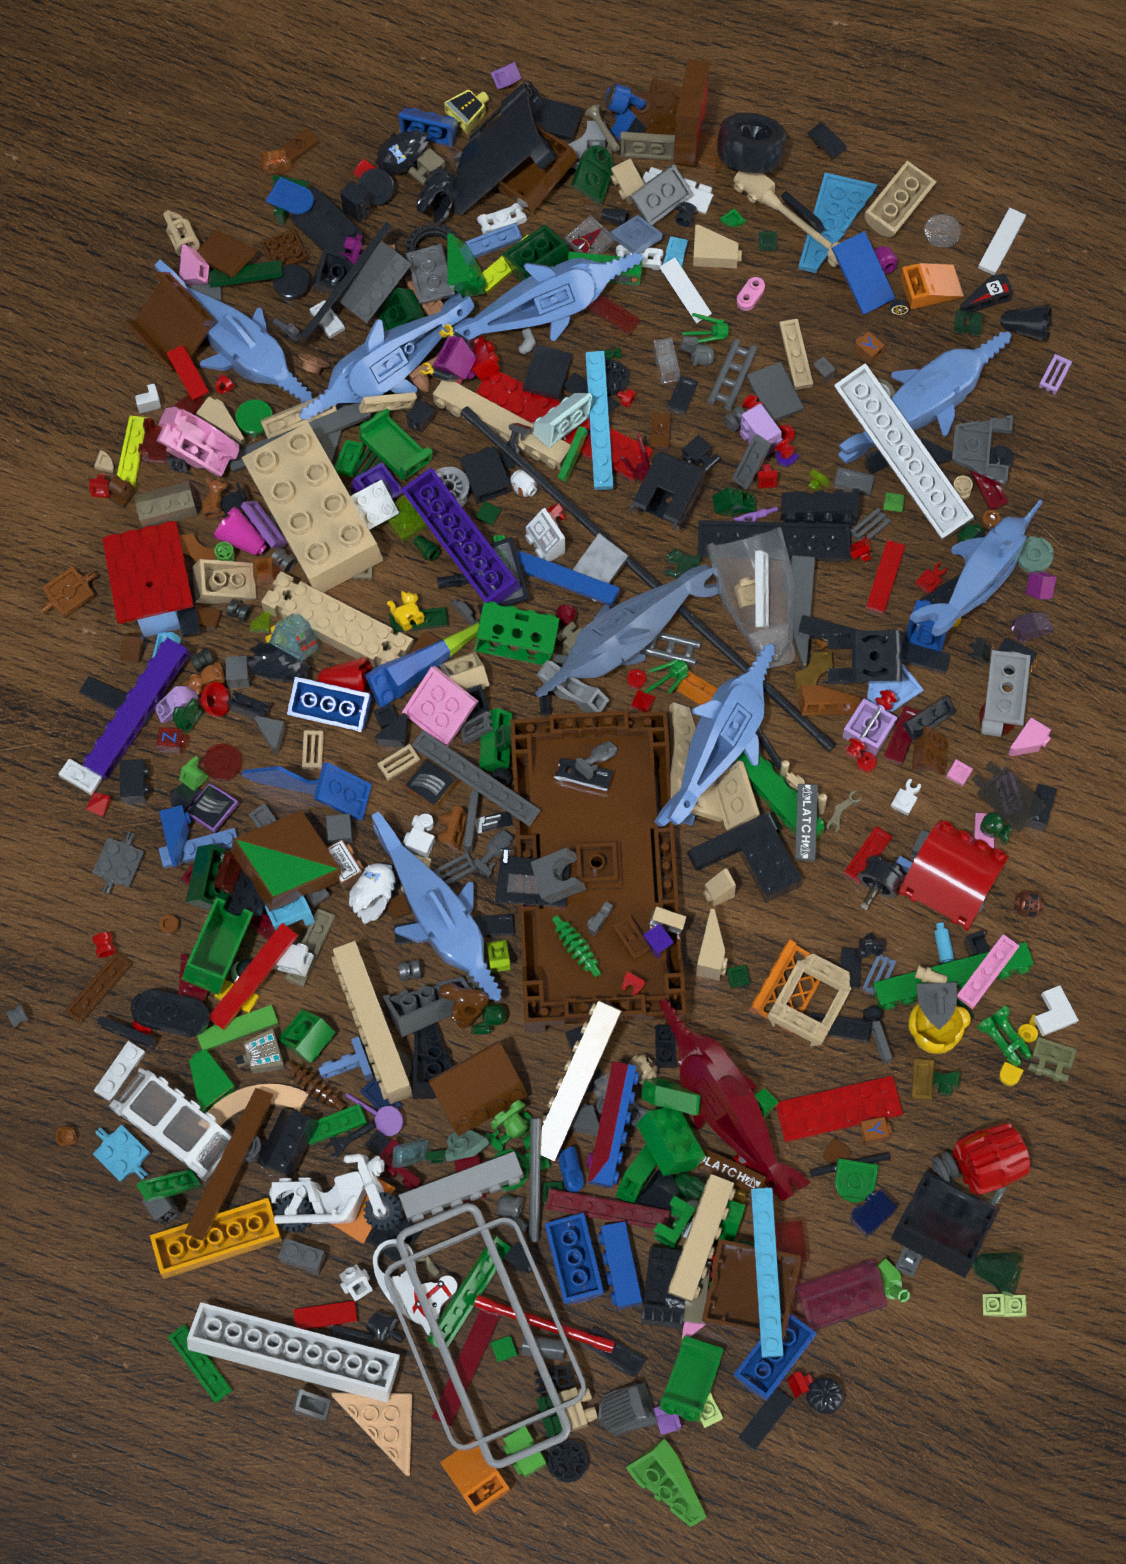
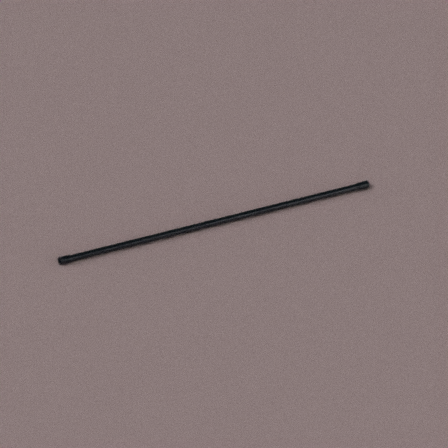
[460,406,836,753]

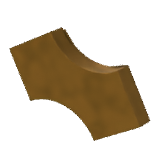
[795,651,833,692]

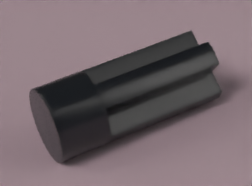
[539,687,551,716]

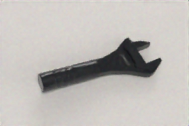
[325,1121,376,1158]

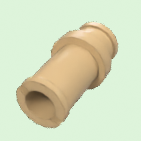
[915,966,947,983]

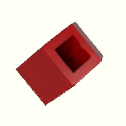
[471,336,500,381]

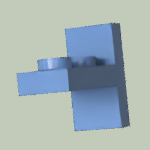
[318,1037,373,1081]

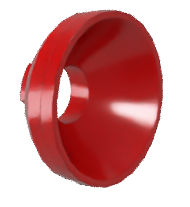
[200,682,229,717]

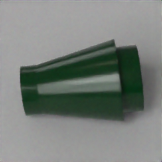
[413,535,440,561]

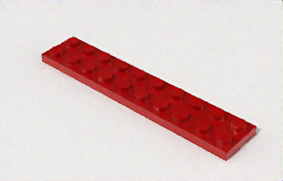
[475,370,653,482]

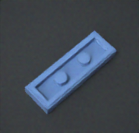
[465,223,522,258]

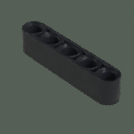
[687,812,781,871]

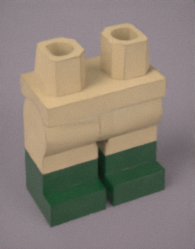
[536,1387,598,1439]

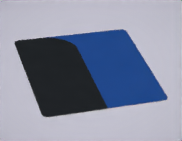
[611,107,646,141]

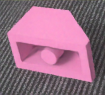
[1008,718,1051,756]

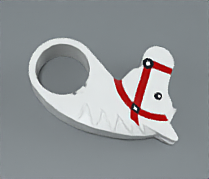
[373,1239,458,1335]

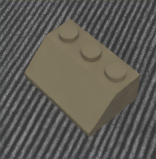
[134,481,198,528]

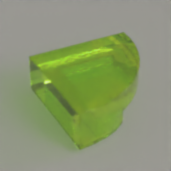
[250,612,270,632]

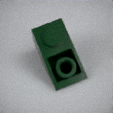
[712,487,757,516]

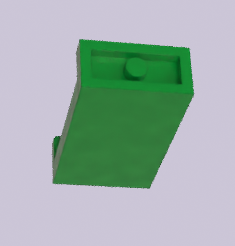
[358,408,433,481]
[659,1336,723,1422]

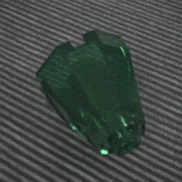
[972,1252,1024,1297]

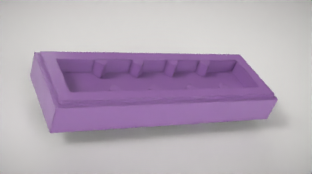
[241,501,287,548]

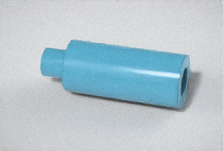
[934,923,954,963]

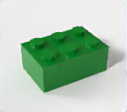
[636,1108,706,1176]

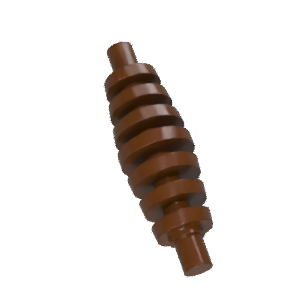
[284,1060,346,1111]

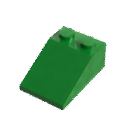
[447,233,486,297]

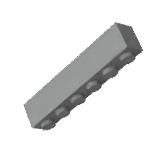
[399,1152,523,1223]

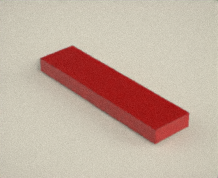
[866,540,905,614]

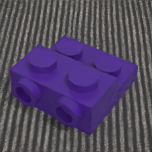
[350,463,403,500]

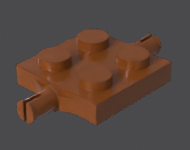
[39,566,97,618]

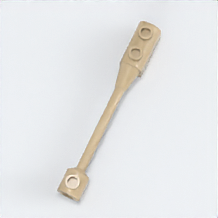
[734,171,840,267]

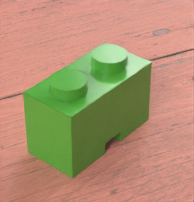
[502,1427,547,1478]

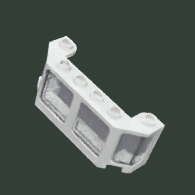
[109,1068,232,1182]

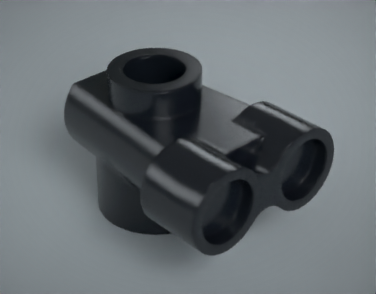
[854,933,887,959]

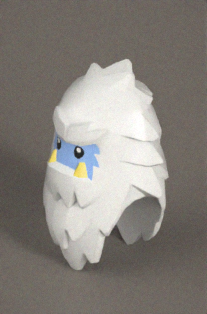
[349,863,395,924]

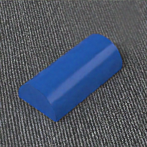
[287,677,371,732]
[544,1213,604,1304]
[733,1314,817,1401]

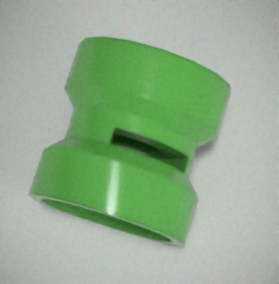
[215,542,235,562]

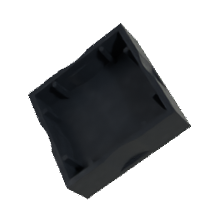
[891,1171,1000,1278]

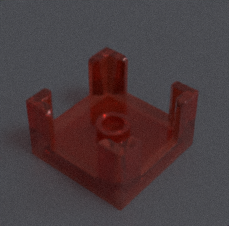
[138,418,178,464]

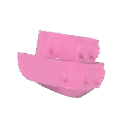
[157,407,239,477]

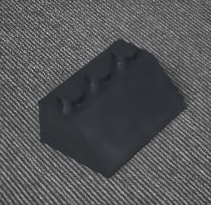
[257,1108,318,1178]

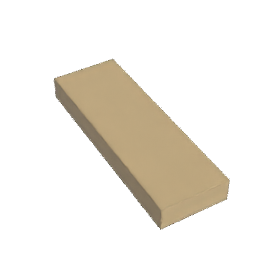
[359,392,417,413]

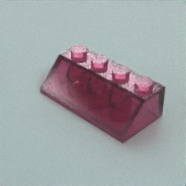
[796,1260,888,1331]

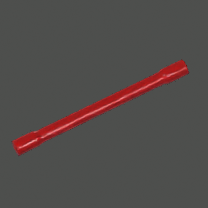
[474,1295,615,1353]

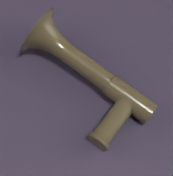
[585,104,620,156]

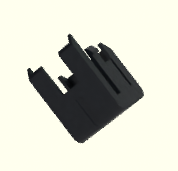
[629,450,705,530]
[822,630,903,685]

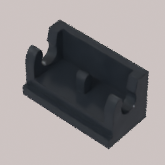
[227,690,272,719]

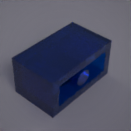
[850,1190,897,1239]

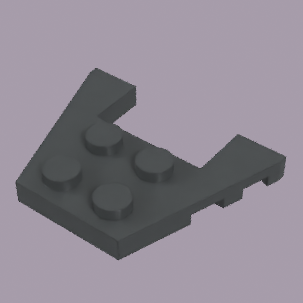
[951,415,1013,484]

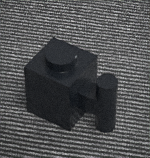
[682,435,720,473]

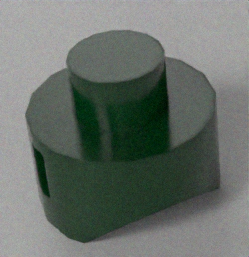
[932,1069,960,1097]

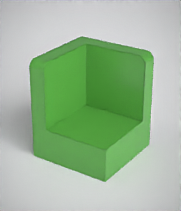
[179,756,208,791]

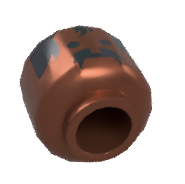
[1014,891,1044,918]

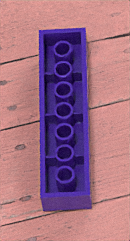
[401,467,521,604]

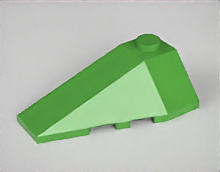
[626,1438,706,1527]

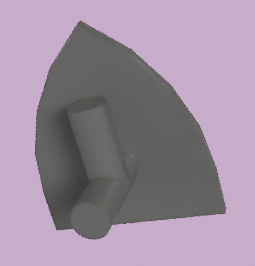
[916,982,957,1030]

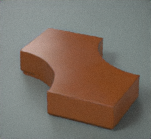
[179,534,217,563]

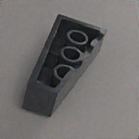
[780,488,859,526]

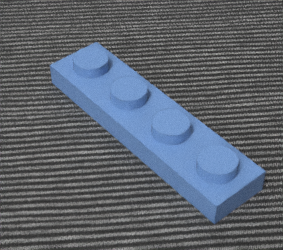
[159,828,237,869]

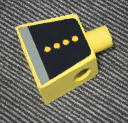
[444,90,489,135]

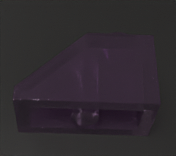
[1011,612,1054,643]

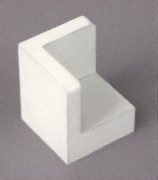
[135,384,161,413]

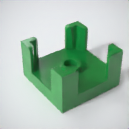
[653,1196,696,1250]

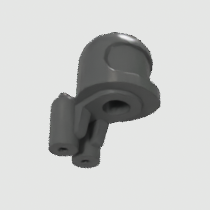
[680,336,714,366]
[496,1195,529,1232]

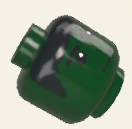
[957,523,985,543]

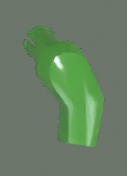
[875,1258,910,1302]

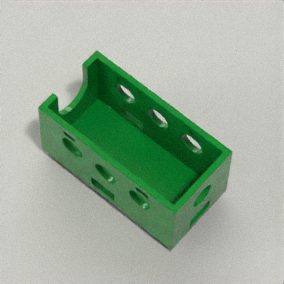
[473,602,559,666]
[182,897,253,995]

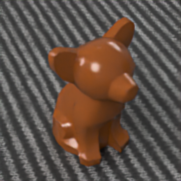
[202,477,227,520]
[182,662,225,695]

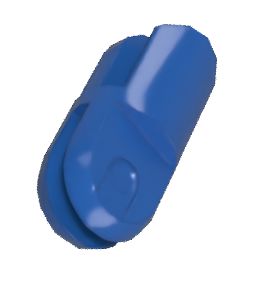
[557,1146,584,1193]

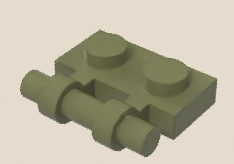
[1028,1037,1077,1083]

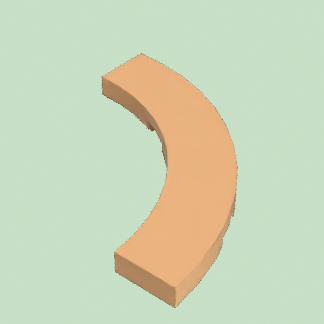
[198,1084,309,1135]

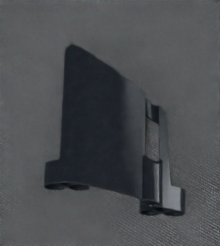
[454,81,557,215]

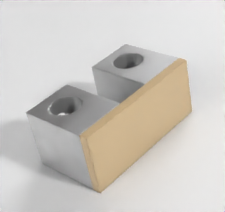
[649,907,686,934]

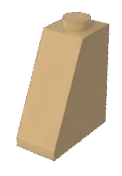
[693,225,742,268]

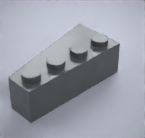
[382,977,470,1037]

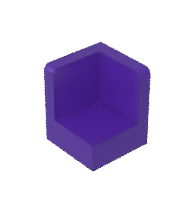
[643,923,673,958]

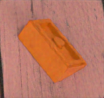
[676,671,718,705]

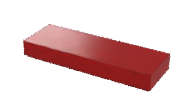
[166,345,209,401]
[843,826,893,885]
[293,1301,358,1330]

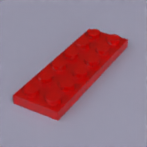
[775,1076,903,1143]

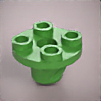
[490,1099,528,1138]

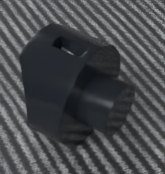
[989,445,1014,469]

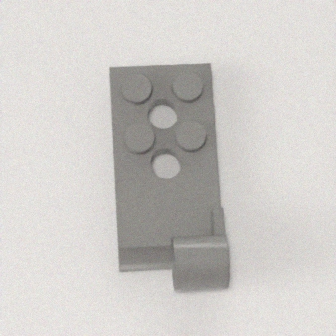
[981,650,1031,737]

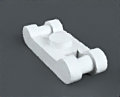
[477,203,527,235]
[616,245,663,270]

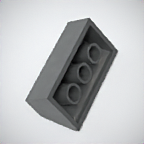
[337,241,412,323]

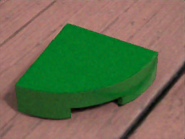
[720,209,746,227]

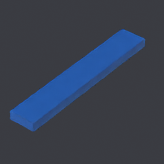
[517,551,620,606]

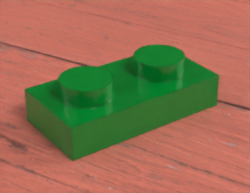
[334,440,364,477]

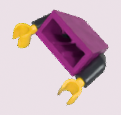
[419,324,476,381]

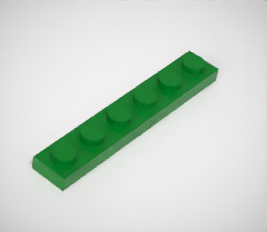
[426,1236,511,1350]

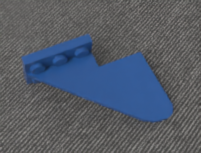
[242,762,372,821]

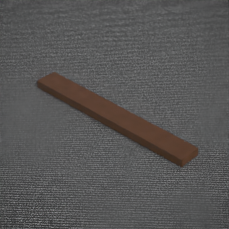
[185,1088,275,1241]

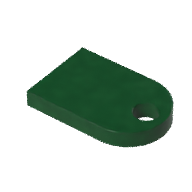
[571,145,614,205]

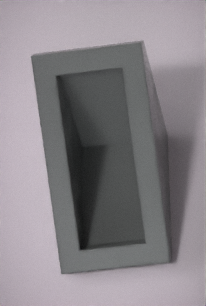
[254,716,285,755]
[292,1389,331,1421]

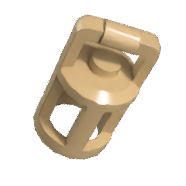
[163,210,200,256]

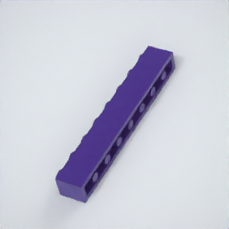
[83,637,190,781]

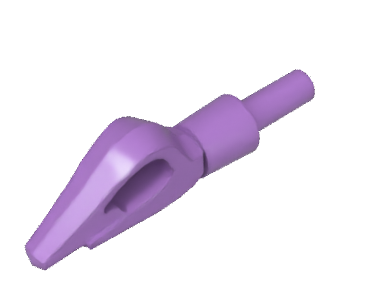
[733,507,778,522]

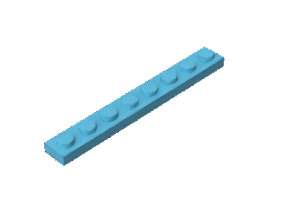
[586,351,613,490]
[751,1188,783,1358]

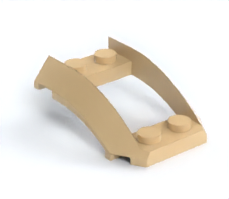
[768,954,851,1046]

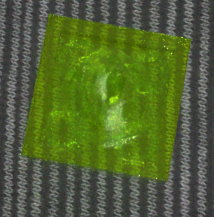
[386,495,427,542]

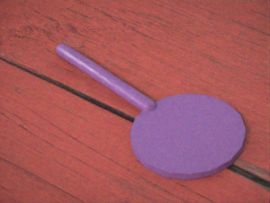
[345,1093,403,1136]

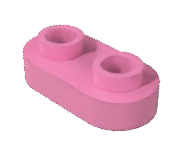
[737,277,765,311]

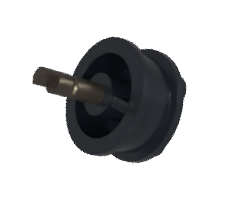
[857,855,905,911]

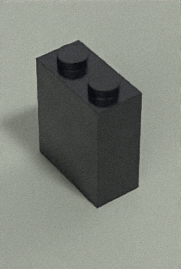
[460,446,511,505]

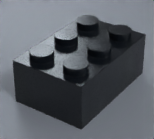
[739,829,802,903]

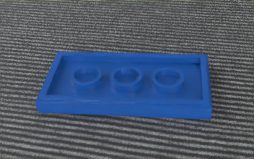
[831,231,895,315]

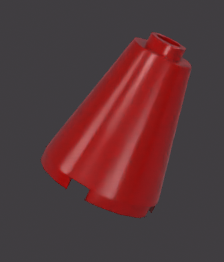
[318,657,372,694]

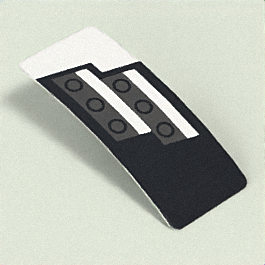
[476,812,513,833]

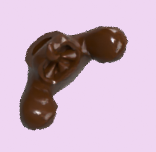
[439,983,489,1029]

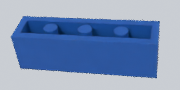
[598,1221,642,1310]

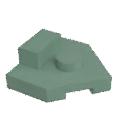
[445,1130,489,1162]

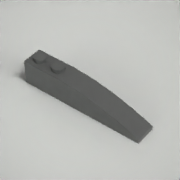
[785,555,815,670]

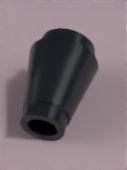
[601,208,629,226]

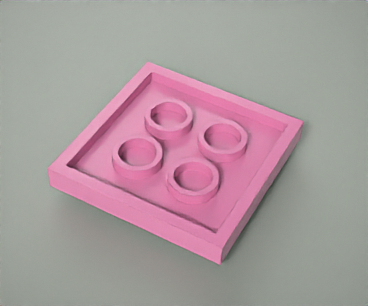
[402,666,478,747]

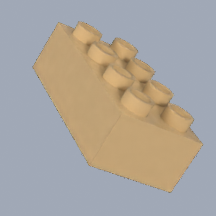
[241,422,383,593]

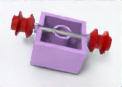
[740,395,795,459]
[843,690,897,759]

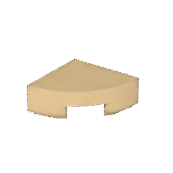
[94,450,114,473]

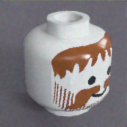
[510,470,538,498]

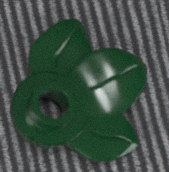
[173,698,203,734]

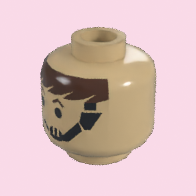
[628,1055,658,1085]

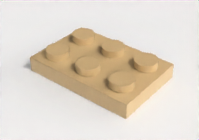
[713,761,760,831]

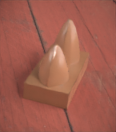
[407,356,440,392]

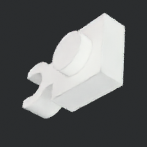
[891,779,921,816]

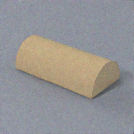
[865,161,937,237]

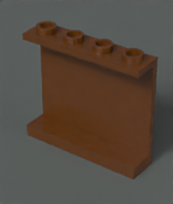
[124,272,216,372]

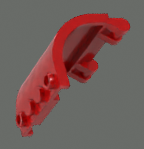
[898,820,1009,931]

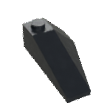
[413,1022,453,1099]

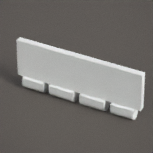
[642,167,713,214]

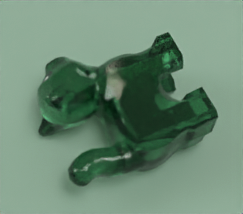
[663,548,700,579]

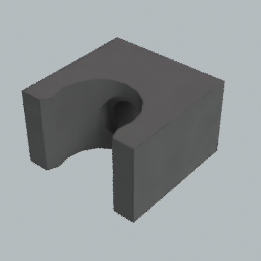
[531,848,586,904]

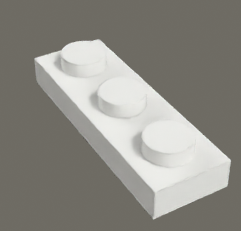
[94,1041,145,1103]

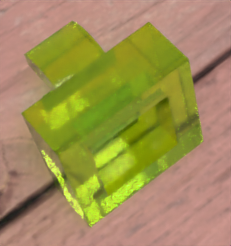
[809,468,831,492]

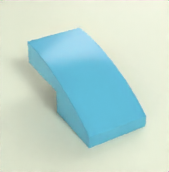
[661,236,688,273]

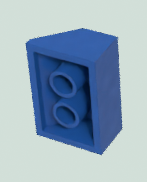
[399,108,458,147]
[904,600,947,652]

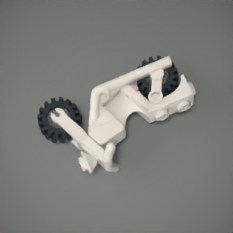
[270,1154,403,1232]

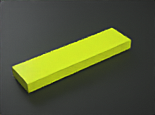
[117,415,149,487]

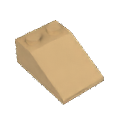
[192,559,256,604]
[696,909,728,981]

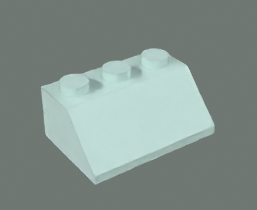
[533,393,592,448]

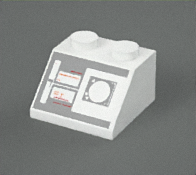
[525,508,565,562]

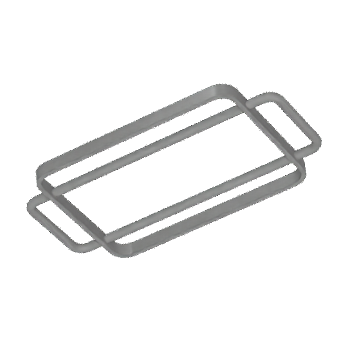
[384,1203,586,1469]

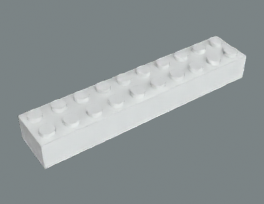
[834,363,974,541]
[187,1302,400,1403]

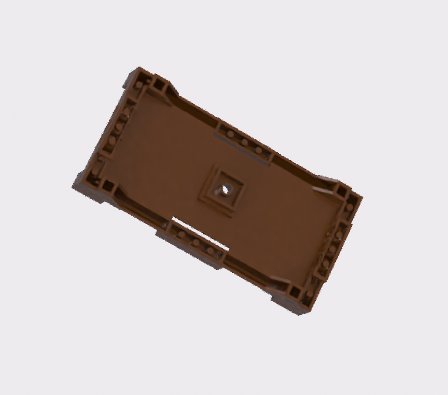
[510,711,686,1033]

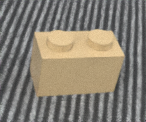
[610,158,644,205]

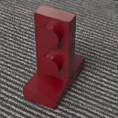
[376,1139,422,1190]

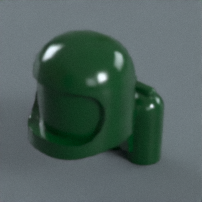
[980,812,1013,846]
[471,1003,507,1035]
[674,1173,706,1201]

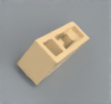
[196,397,246,448]

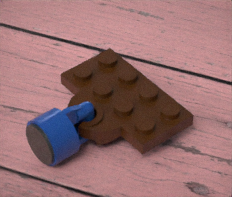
[605,78,682,135]

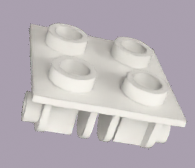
[350,480,399,529]

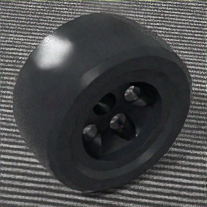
[717,113,787,173]

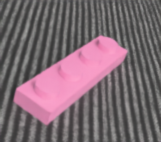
[957,934,1019,1009]

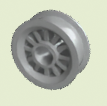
[435,467,470,507]

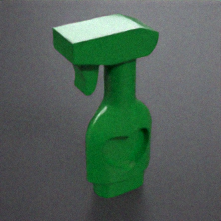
[484,1111,532,1153]

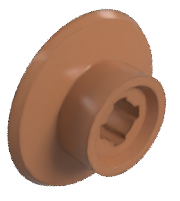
[298,354,330,374]

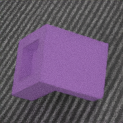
[491,62,521,89]
[654,1406,681,1435]

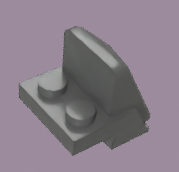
[598,1383,658,1436]

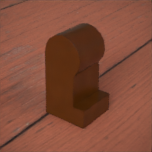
[108,475,135,509]

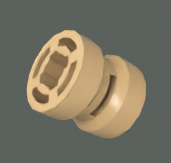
[953,476,973,500]

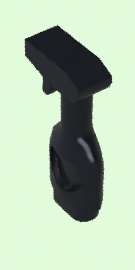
[500,423,532,469]

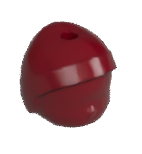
[556,604,576,627]

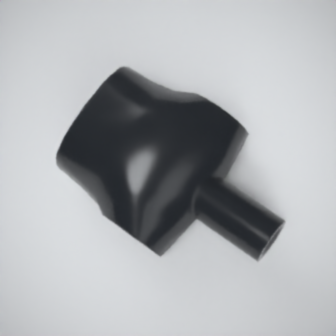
[366,1310,405,1343]

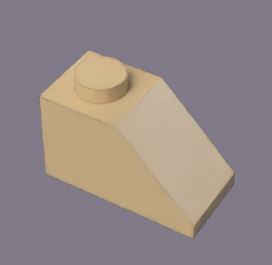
[703,868,736,907]

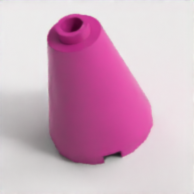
[213,507,267,556]

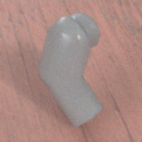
[519,328,536,354]

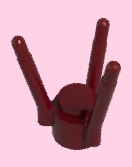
[620,433,650,482]

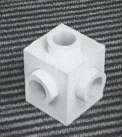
[339,1264,373,1301]

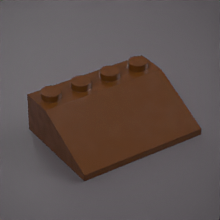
[428,1040,528,1137]

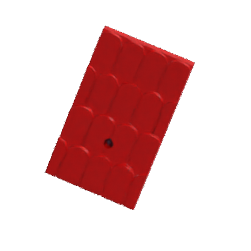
[102,521,194,637]

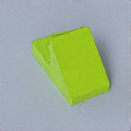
[487,940,510,972]

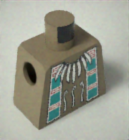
[235,1029,285,1074]

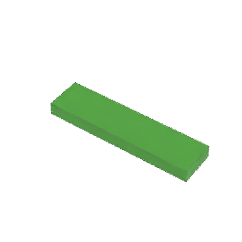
[197,1005,279,1051]

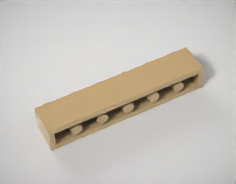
[667,1174,736,1302]

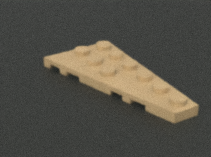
[669,702,724,822]

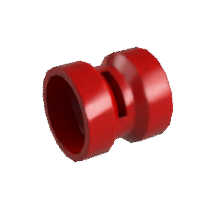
[92,932,116,958]

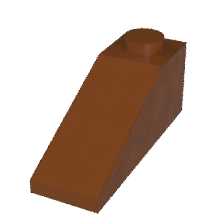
[797,685,861,716]

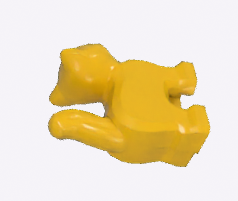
[387,591,424,631]

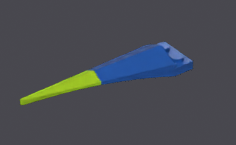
[365,622,479,707]

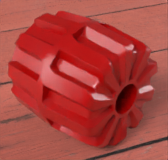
[953,1123,1030,1195]

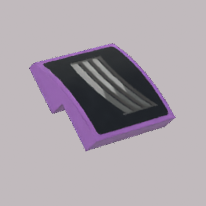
[186,784,239,833]

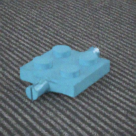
[93,1125,151,1182]

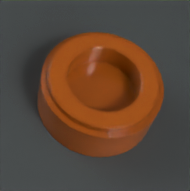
[159,915,180,935]

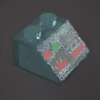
[269,613,319,661]

